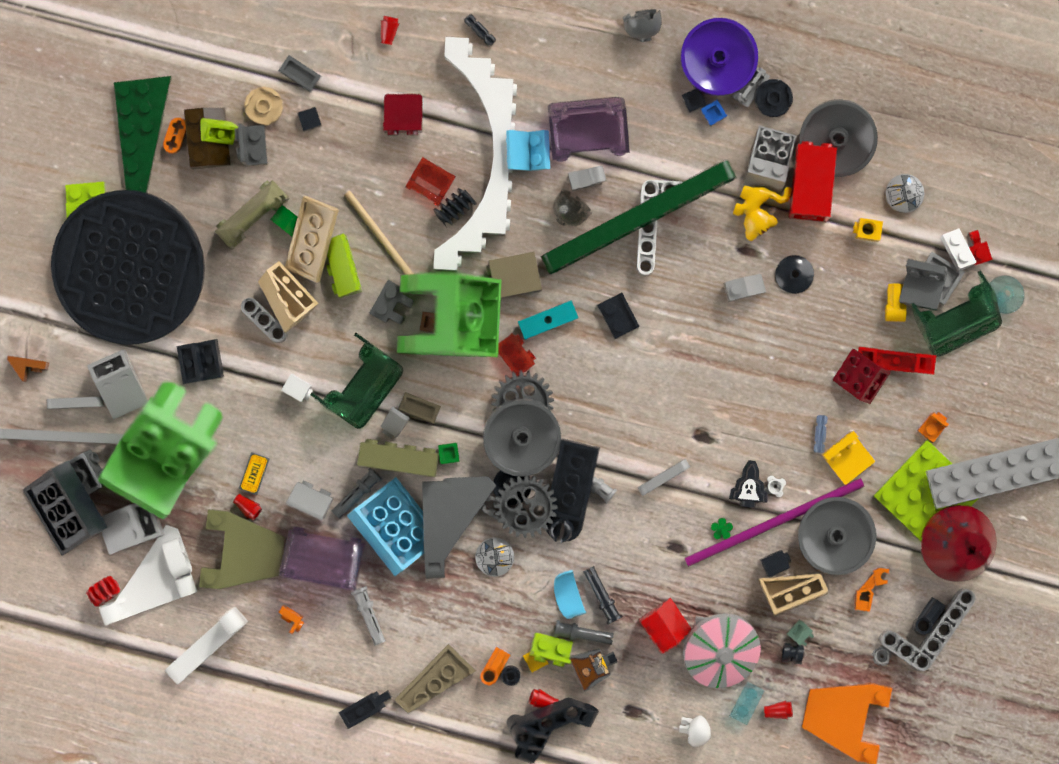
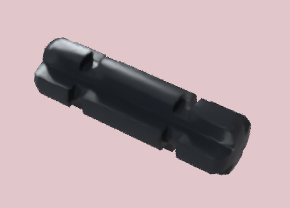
[464,14,496,47]

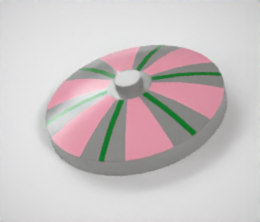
[683,614,761,688]

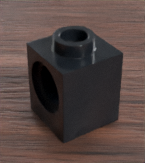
[760,550,792,577]

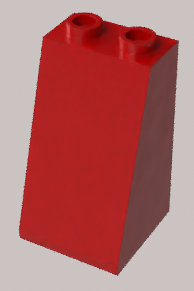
[788,141,837,222]

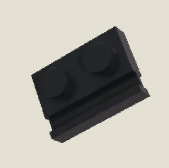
[597,292,640,339]

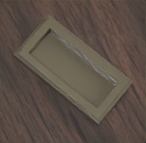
[398,392,441,424]

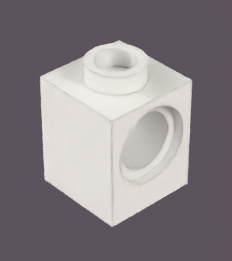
[281,374,313,402]

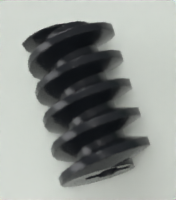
[433,188,477,228]

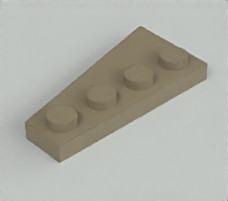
[394,644,476,713]

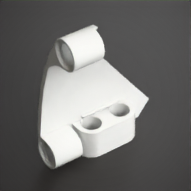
[99,525,198,625]

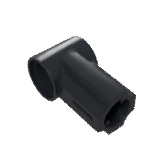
[913,597,946,635]

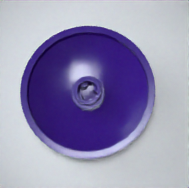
[681,18,758,96]

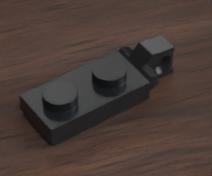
[338,690,392,729]

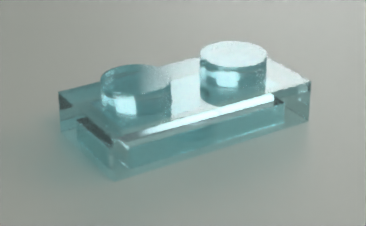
[729,681,765,725]

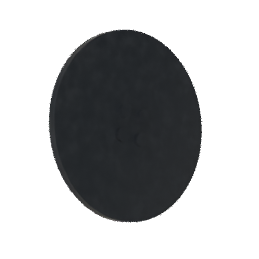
[51,190,205,345]

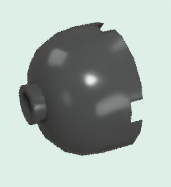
[623,9,662,42]

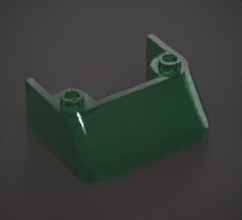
[911,270,1002,357]
[310,333,403,429]

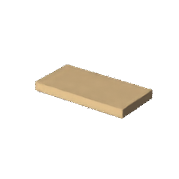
[285,196,339,283]

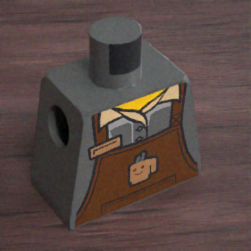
[569,649,618,692]

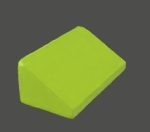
[200,118,238,145]

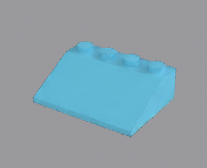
[347,477,424,576]

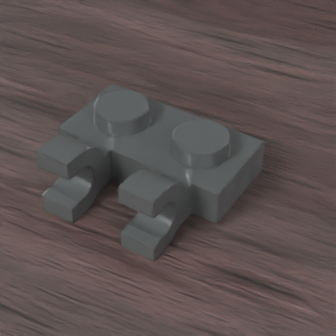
[369,280,415,325]

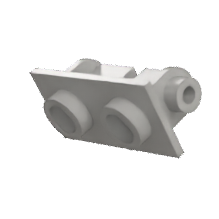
[732,67,770,108]

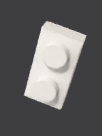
[940,229,976,271]

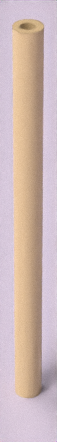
[344,191,414,275]

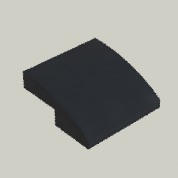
[176,339,224,384]

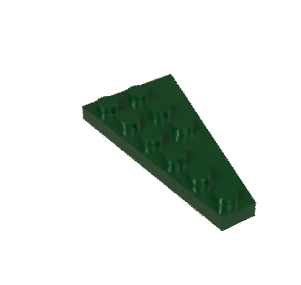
[114,76,172,192]

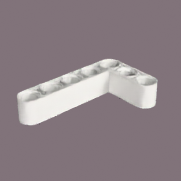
[636,180,681,276]
[165,607,248,685]

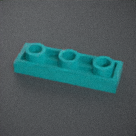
[518,300,579,340]

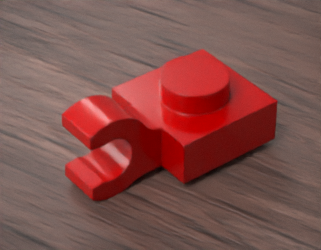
[969,230,993,266]

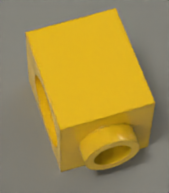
[853,218,883,242]

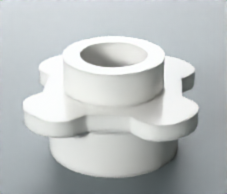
[764,476,786,497]

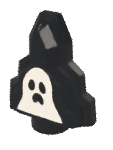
[729,460,768,508]

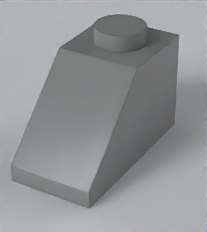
[724,274,766,302]
[380,407,410,439]

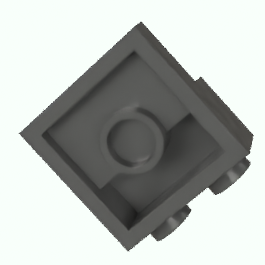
[69,449,104,495]

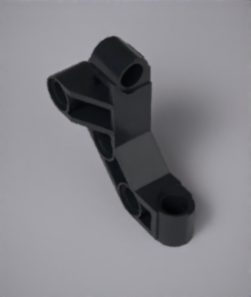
[506,698,599,764]

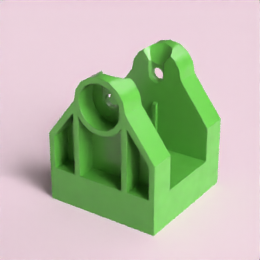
[397,273,501,357]

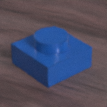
[701,99,727,127]

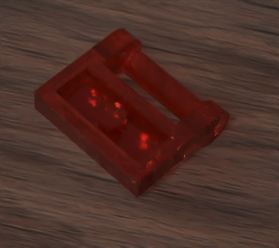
[405,157,456,207]

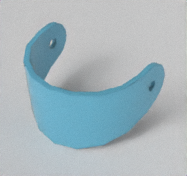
[554,570,587,619]

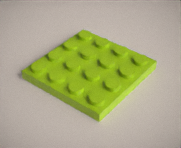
[873,440,979,542]

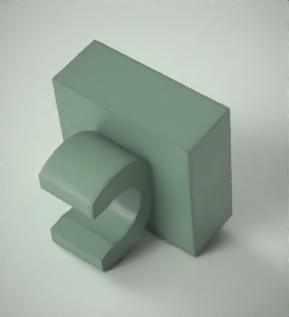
[787,619,814,646]

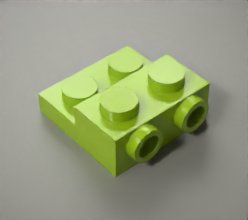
[65,181,106,217]

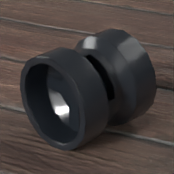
[782,643,804,665]
[501,665,521,686]

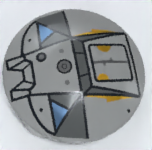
[886,174,924,213]
[475,538,514,576]

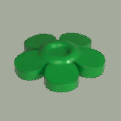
[711,518,733,539]

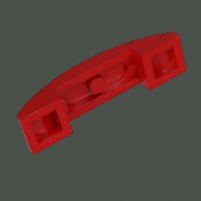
[858,347,937,375]

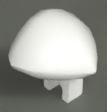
[679,715,711,747]

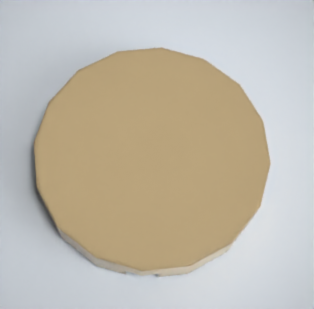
[244,87,283,125]

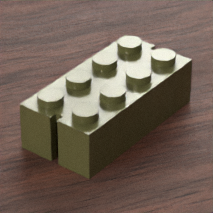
[357,439,439,477]

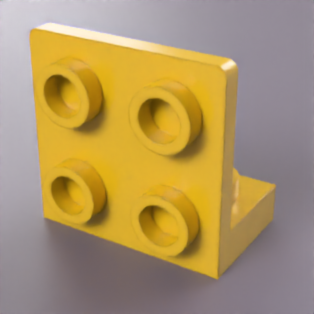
[821,431,875,485]

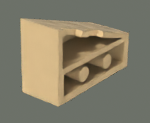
[258,261,318,333]
[759,574,828,617]

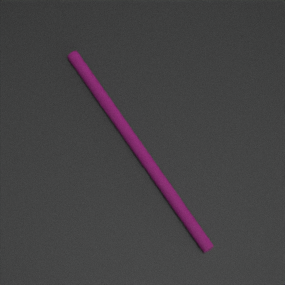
[684,478,865,567]

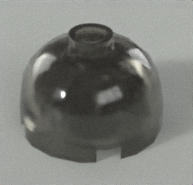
[553,189,592,227]

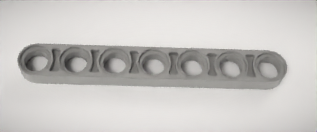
[0,429,123,444]

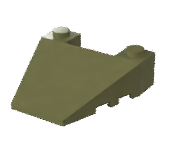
[215,180,289,250]
[199,509,285,589]

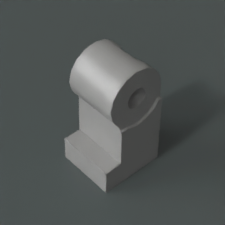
[568,166,607,192]

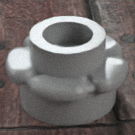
[872,646,891,666]

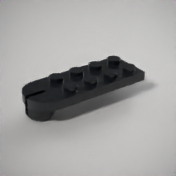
[545,438,600,543]

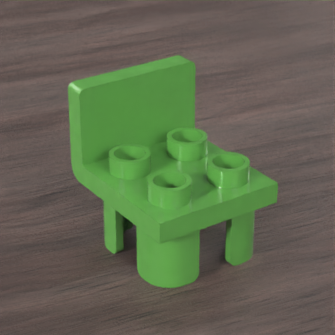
[98,382,223,519]

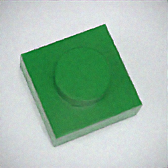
[438,443,460,464]

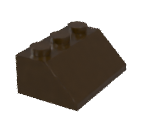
[184,108,231,170]

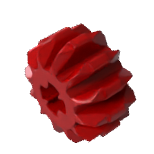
[86,576,121,607]

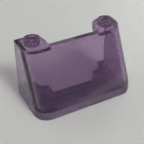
[547,97,630,161]
[278,526,366,590]

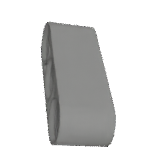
[241,298,288,343]

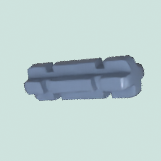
[814,415,828,453]

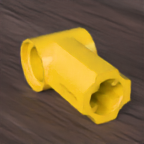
[885,283,906,322]

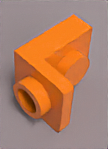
[917,412,949,443]
[278,605,304,634]

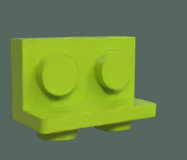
[529,632,573,667]

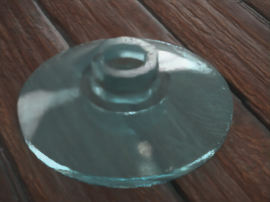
[987,275,1025,314]

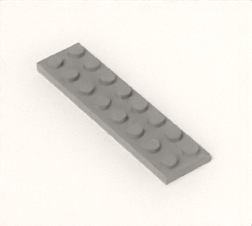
[925,438,1059,509]

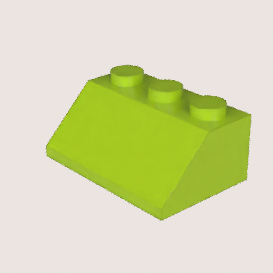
[326,233,362,298]

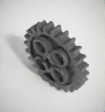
[491,370,554,411]
[494,474,557,538]

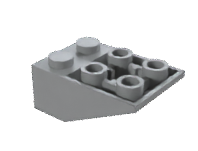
[743,126,796,195]
[87,350,148,419]
[101,503,165,555]

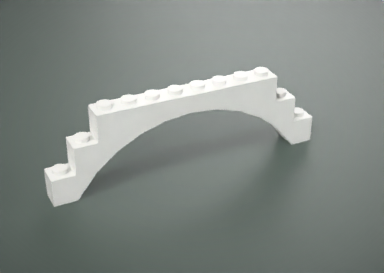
[434,37,517,271]

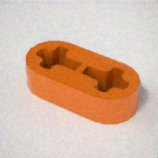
[163,117,186,154]

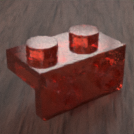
[498,333,536,376]

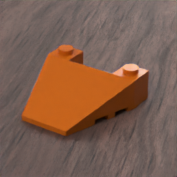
[802,682,893,764]

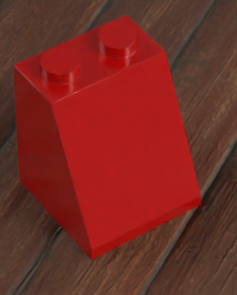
[639,597,692,654]

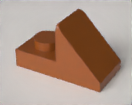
[7,356,49,382]

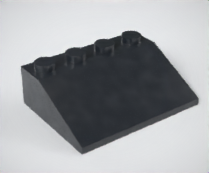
[23,461,108,556]

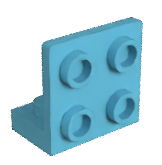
[506,130,550,171]

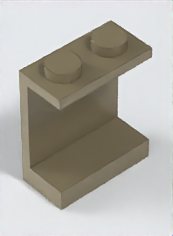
[486,252,542,298]

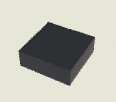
[681,88,707,113]
[297,107,322,132]

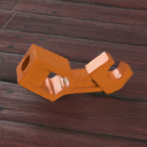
[854,568,889,612]

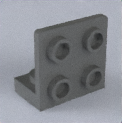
[235,123,268,166]
[899,259,947,311]

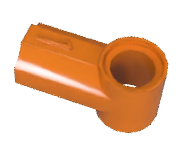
[480,647,511,685]

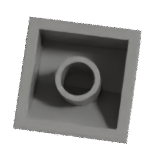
[286,480,334,520]

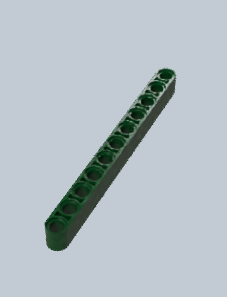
[541,160,737,275]

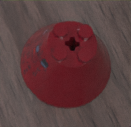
[921,505,997,582]

